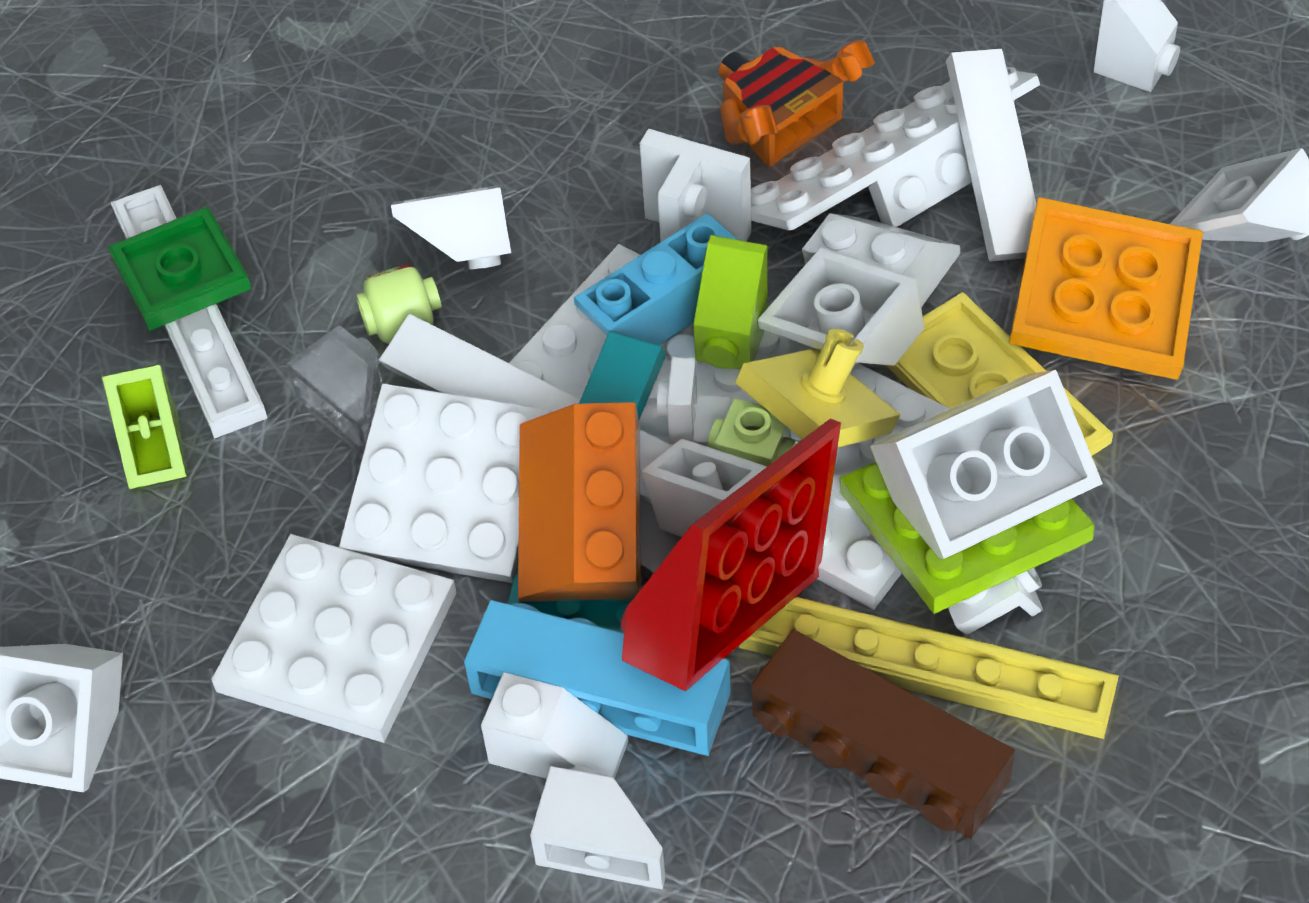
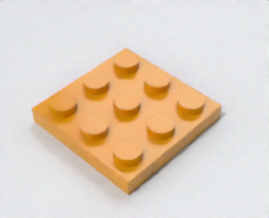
[1009,197,1203,380]

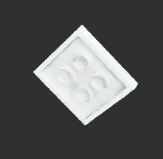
[339,384,551,583]
[211,534,457,743]

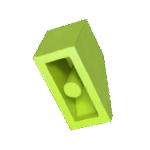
[693,235,768,370]

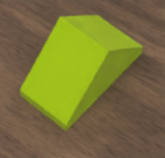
[102,364,187,489]

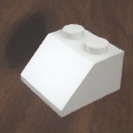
[802,213,960,307]
[757,248,925,366]

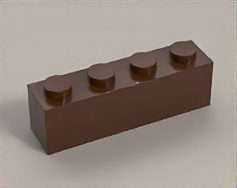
[752,629,1015,839]

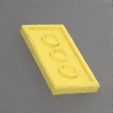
[886,292,1113,456]

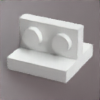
[639,129,752,242]

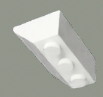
[870,370,1103,559]

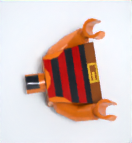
[718,40,875,167]

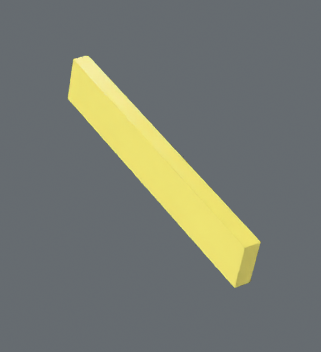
[739,597,1119,739]

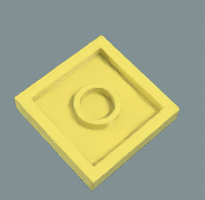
[735,329,901,448]

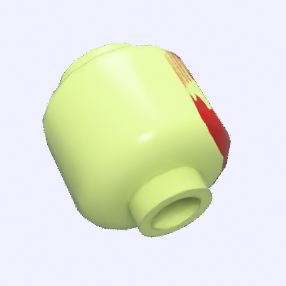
[356,264,442,344]

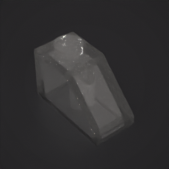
[287,325,383,454]

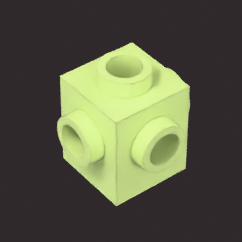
[707,398,798,466]

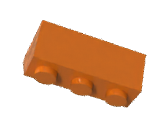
[518,402,641,602]

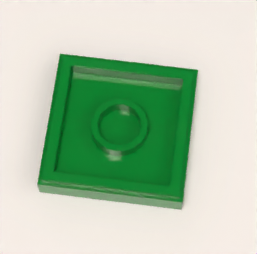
[108,206,252,331]

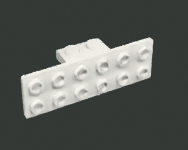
[751,67,1040,231]

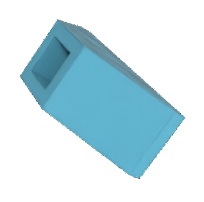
[574,213,738,345]

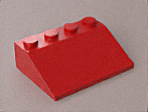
[621,418,841,691]

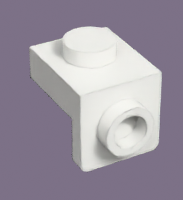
[657,357,732,446]
[948,568,1043,635]

